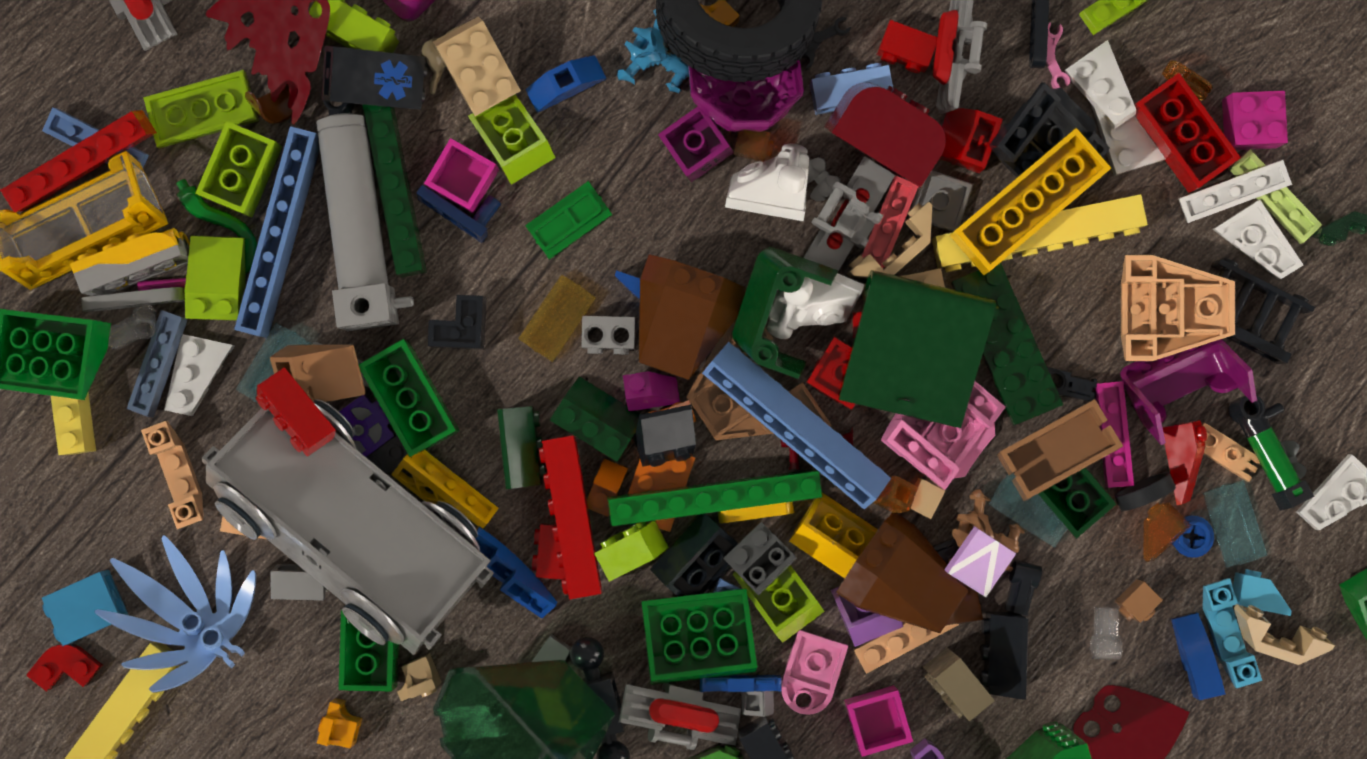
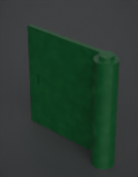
[838,270,999,428]

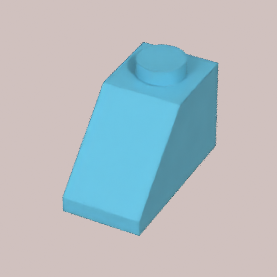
[1233,569,1292,616]

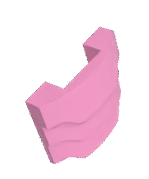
[881,381,1005,490]

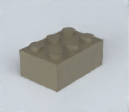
[923,647,995,722]

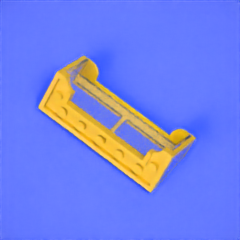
[0,151,168,290]

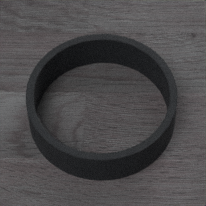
[1114,472,1176,511]

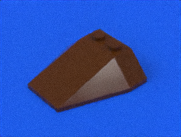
[639,254,747,380]
[836,511,969,633]

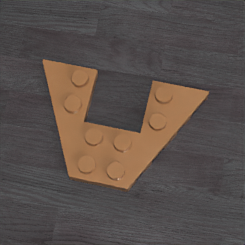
[687,318,832,440]

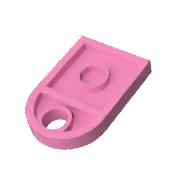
[781,630,848,715]

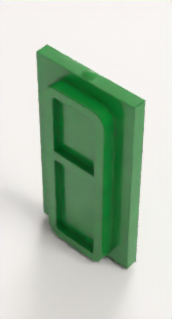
[525,181,612,260]

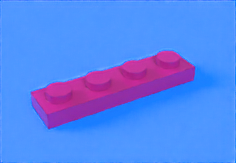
[1095,381,1134,488]

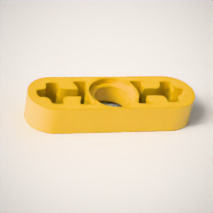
[718,501,794,523]

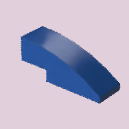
[1171,613,1225,700]

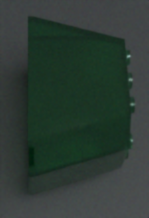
[433,660,615,759]

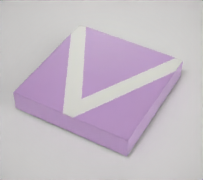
[944,526,1016,597]

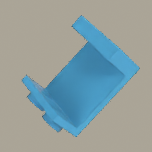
[42,570,129,646]

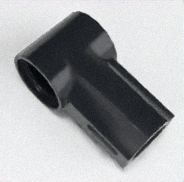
[1004,560,1042,616]

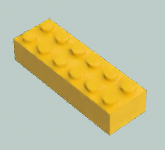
[949,128,1111,275]

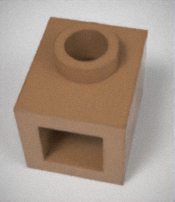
[1115,579,1163,623]

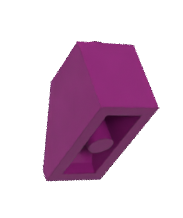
[623,371,680,411]

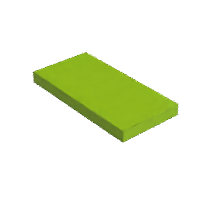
[143,70,259,149]

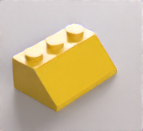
[789,493,878,578]

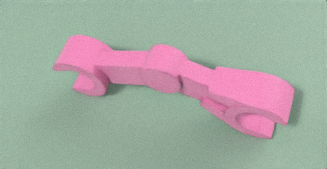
[1046,22,1070,89]

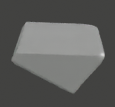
[741,691,774,717]

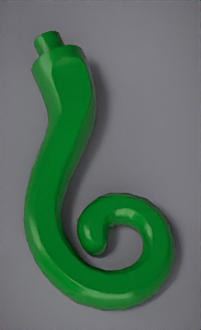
[176,179,257,275]

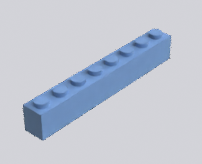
[234,126,320,338]
[702,342,891,510]

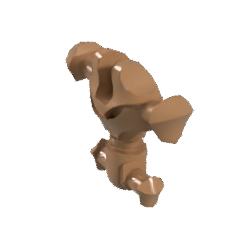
[948,489,1025,572]

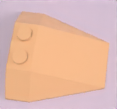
[1121,255,1235,361]

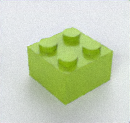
[594,520,669,582]

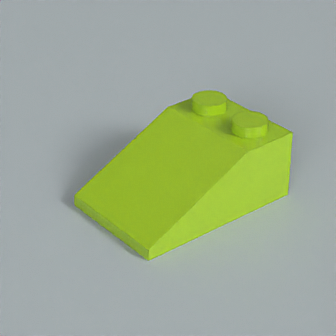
[468,94,556,185]
[185,236,246,320]
[733,565,825,643]

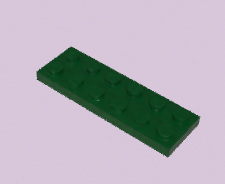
[951,262,1063,426]

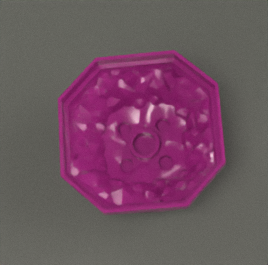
[688,60,804,132]

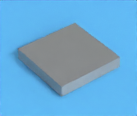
[907,170,974,233]

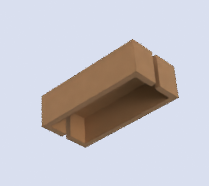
[997,399,1123,501]

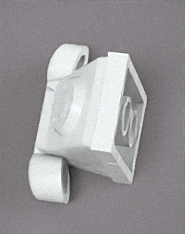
[725,143,809,221]
[767,273,864,339]

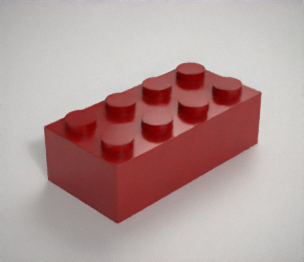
[1134,73,1241,193]

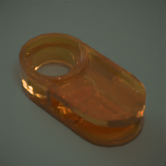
[1162,60,1213,100]

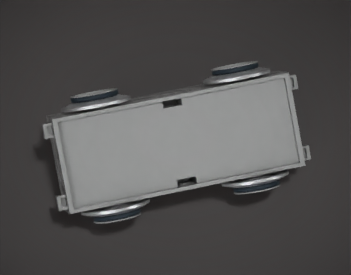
[202,399,494,655]

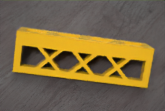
[391,450,499,530]

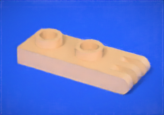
[1201,422,1260,482]

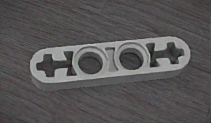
[81,287,185,312]

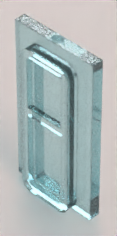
[236,323,312,403]
[988,473,1067,548]
[1203,480,1268,568]

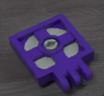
[339,394,396,457]

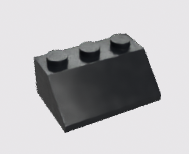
[650,513,739,597]
[980,611,1028,700]

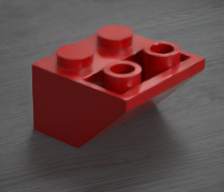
[939,108,1003,174]

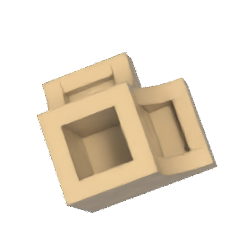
[397,653,442,701]

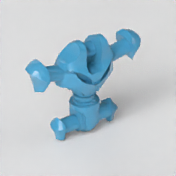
[617,9,689,93]

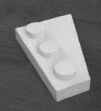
[1065,40,1136,129]
[1213,200,1303,280]
[164,334,235,416]

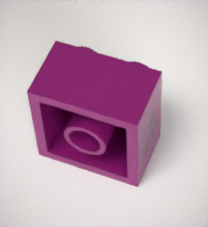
[658,106,734,183]

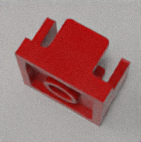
[806,337,855,410]

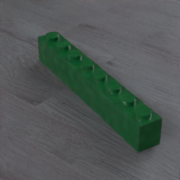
[363,104,427,278]

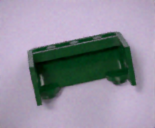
[732,247,838,379]

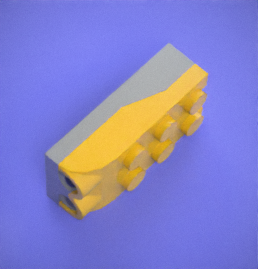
[70,228,190,296]

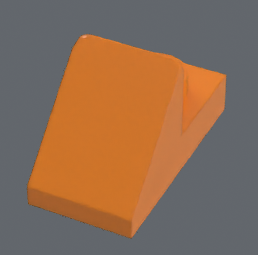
[587,459,628,517]

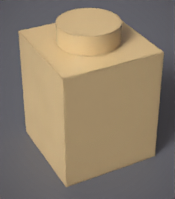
[904,477,945,519]

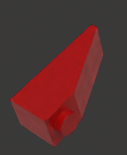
[1163,420,1207,505]

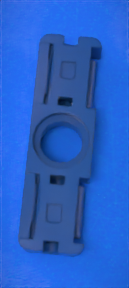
[700,675,782,692]

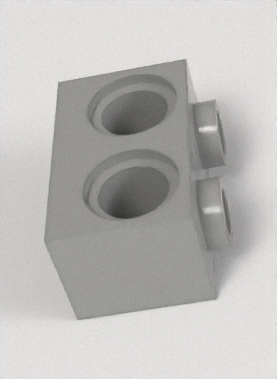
[581,316,636,355]

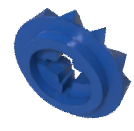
[1171,515,1214,558]

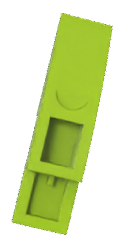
[1079,0,1148,35]

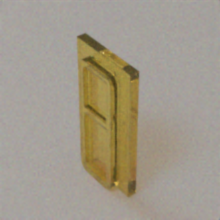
[518,275,596,362]

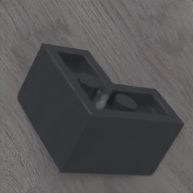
[428,295,487,350]

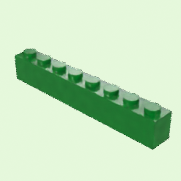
[607,469,822,526]

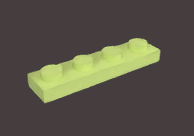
[1228,149,1322,244]

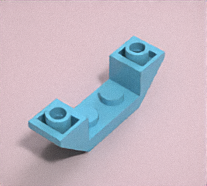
[1203,578,1262,688]

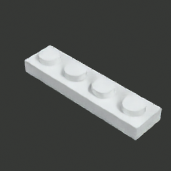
[1178,160,1292,223]

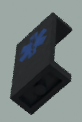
[321,46,427,110]

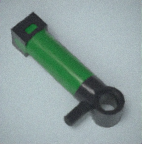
[1229,395,1315,511]

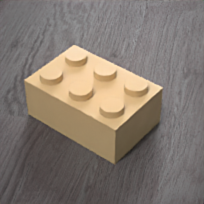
[433,16,521,116]

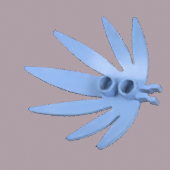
[95,535,256,693]

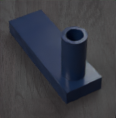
[416,185,501,243]

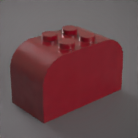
[824,82,946,188]

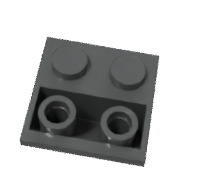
[723,522,797,595]

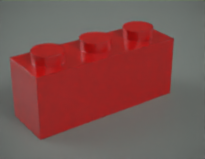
[256,367,336,457]

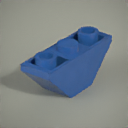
[525,55,607,113]

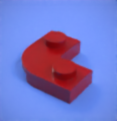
[26,644,103,692]

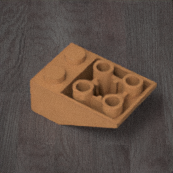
[270,345,366,402]

